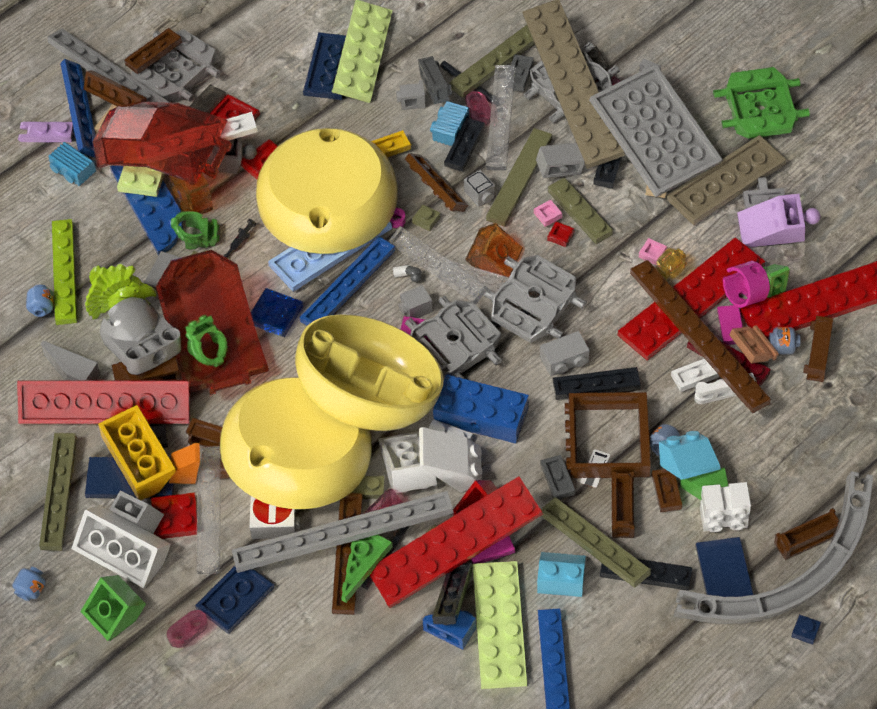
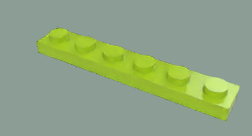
[52,219,77,325]

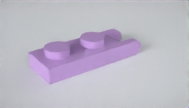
[18,122,74,142]

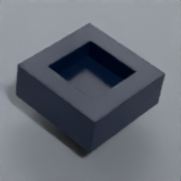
[791,614,821,645]

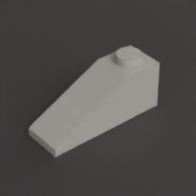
[41,341,100,380]

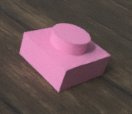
[534,200,562,227]
[639,238,667,265]

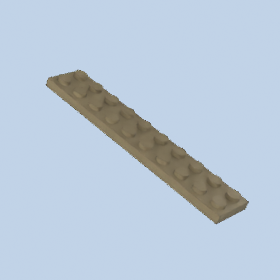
[522,0,625,169]

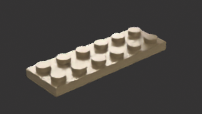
[667,135,786,225]

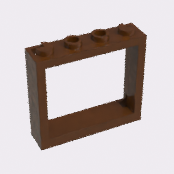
[564,392,651,479]

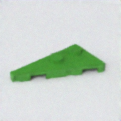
[341,534,393,603]

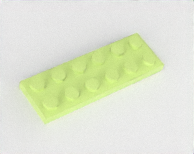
[332,0,393,103]
[473,561,527,689]

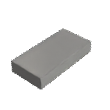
[144,251,180,293]

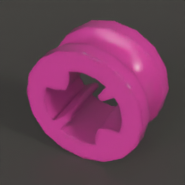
[389,208,406,228]

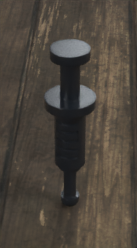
[224,219,257,259]

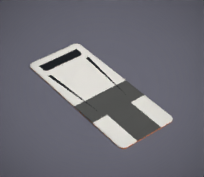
[580,449,610,488]

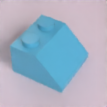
[659,431,720,480]
[537,552,586,597]

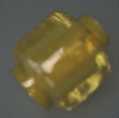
[656,248,687,279]

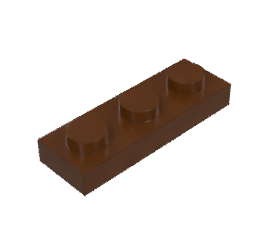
[124,28,182,74]

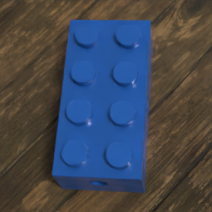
[433,374,529,444]

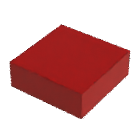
[547,221,575,247]

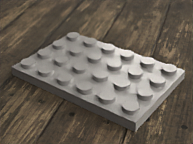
[589,64,722,198]

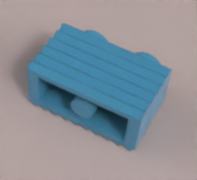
[430,101,470,146]
[48,142,96,186]

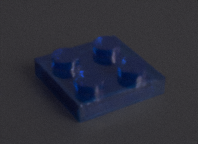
[247,288,303,338]

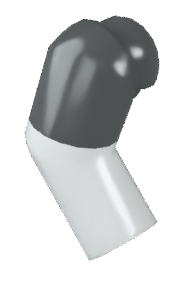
[393,265,422,282]

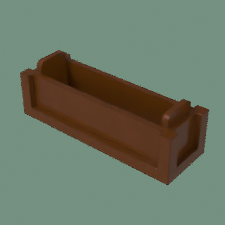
[803,316,833,382]
[186,418,223,452]
[611,472,635,538]
[774,508,840,560]

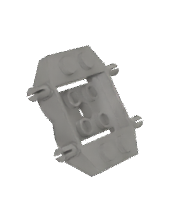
[127,29,221,102]
[523,42,620,124]
[481,255,587,343]
[405,296,502,379]

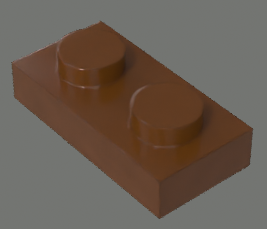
[651,469,682,513]

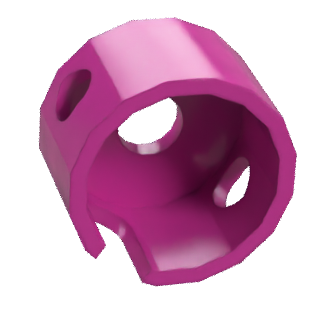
[723,261,770,308]

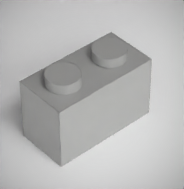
[536,143,585,178]
[540,331,589,377]
[109,491,164,534]

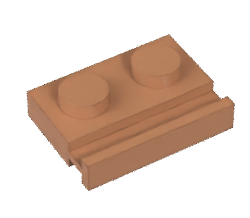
[729,326,779,363]

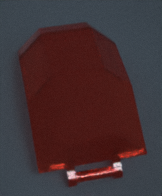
[93,102,232,185]
[156,250,269,395]

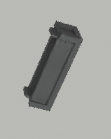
[418,56,452,104]

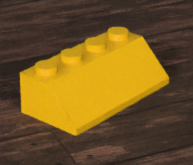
[98,405,176,501]

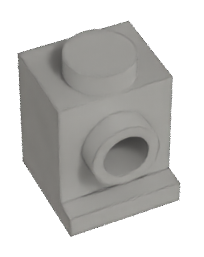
[396,80,425,110]

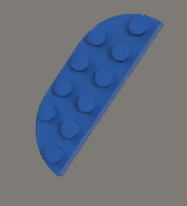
[110,162,183,256]

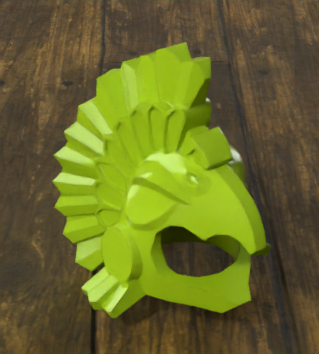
[85,264,157,320]

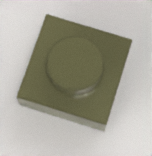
[412,205,441,231]

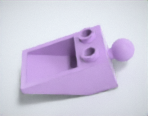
[737,194,821,247]

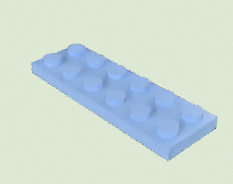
[268,222,392,292]

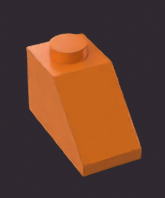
[169,443,200,484]

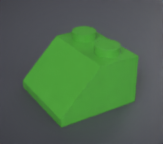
[80,575,146,641]

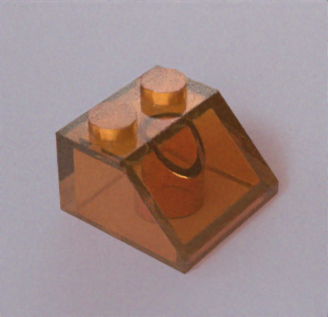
[465,223,523,280]

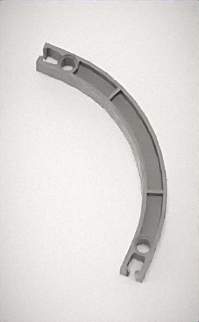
[674,471,873,624]

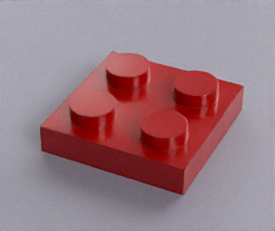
[151,492,199,539]

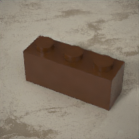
[111,356,181,380]

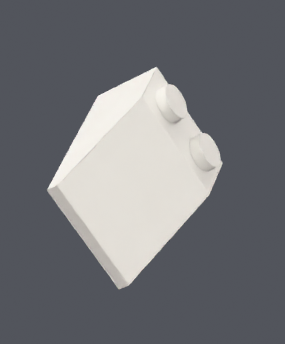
[419,427,482,492]
[378,431,437,493]

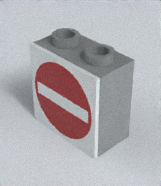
[250,496,301,539]

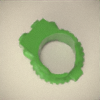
[171,211,219,250]
[185,315,228,367]

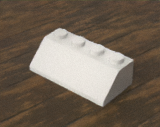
[71,505,171,588]

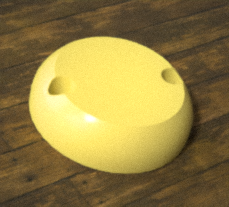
[256,128,397,254]
[295,314,444,431]
[220,377,371,509]

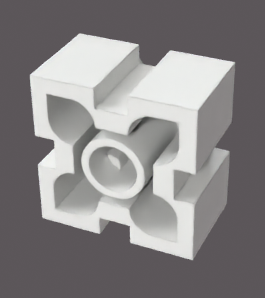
[700,482,751,532]

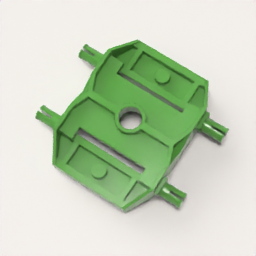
[713,67,810,139]

